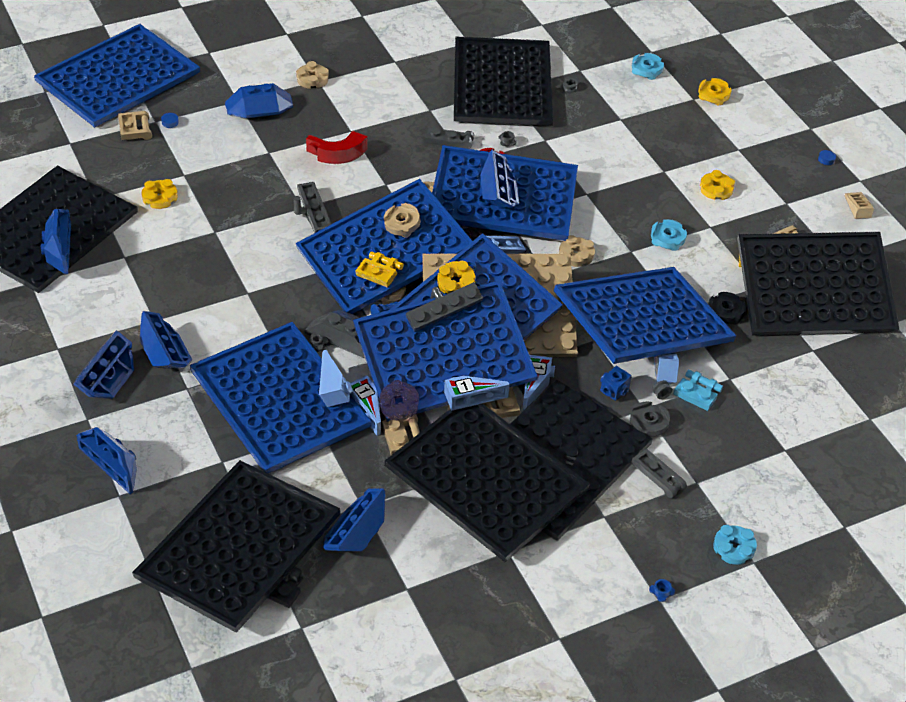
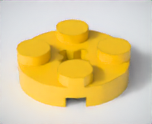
[698,78,732,106]
[700,170,735,200]
[141,179,178,209]
[437,261,475,294]

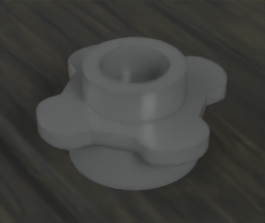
[498,131,517,146]
[307,333,328,352]

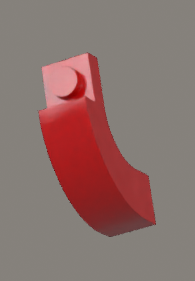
[306,131,368,164]

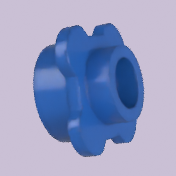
[649,579,675,602]

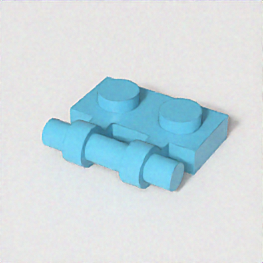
[673,370,723,411]

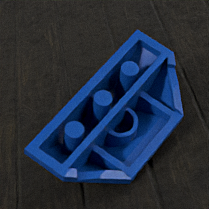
[225,83,293,118]
[480,150,519,208]
[41,209,71,274]
[140,311,192,369]
[73,330,134,399]
[76,427,137,494]
[323,489,385,551]

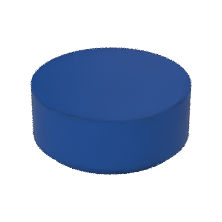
[161,113,179,128]
[818,150,836,165]

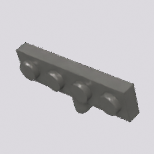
[294,182,331,233]
[406,282,483,332]

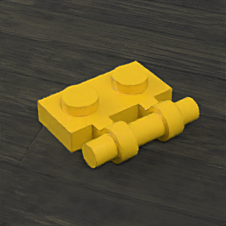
[355,251,404,288]

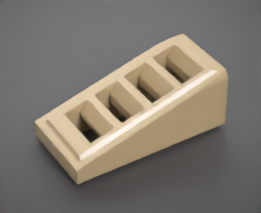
[844,192,874,219]

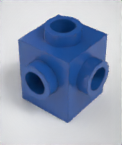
[600,365,632,401]

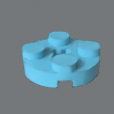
[632,53,664,80]
[651,219,687,251]
[713,525,757,565]

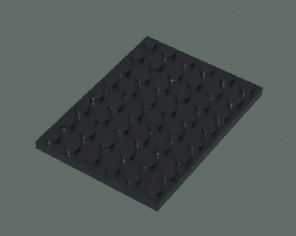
[454,36,553,126]
[0,165,138,293]
[737,232,900,336]
[510,380,653,541]
[384,403,590,562]
[132,460,341,633]

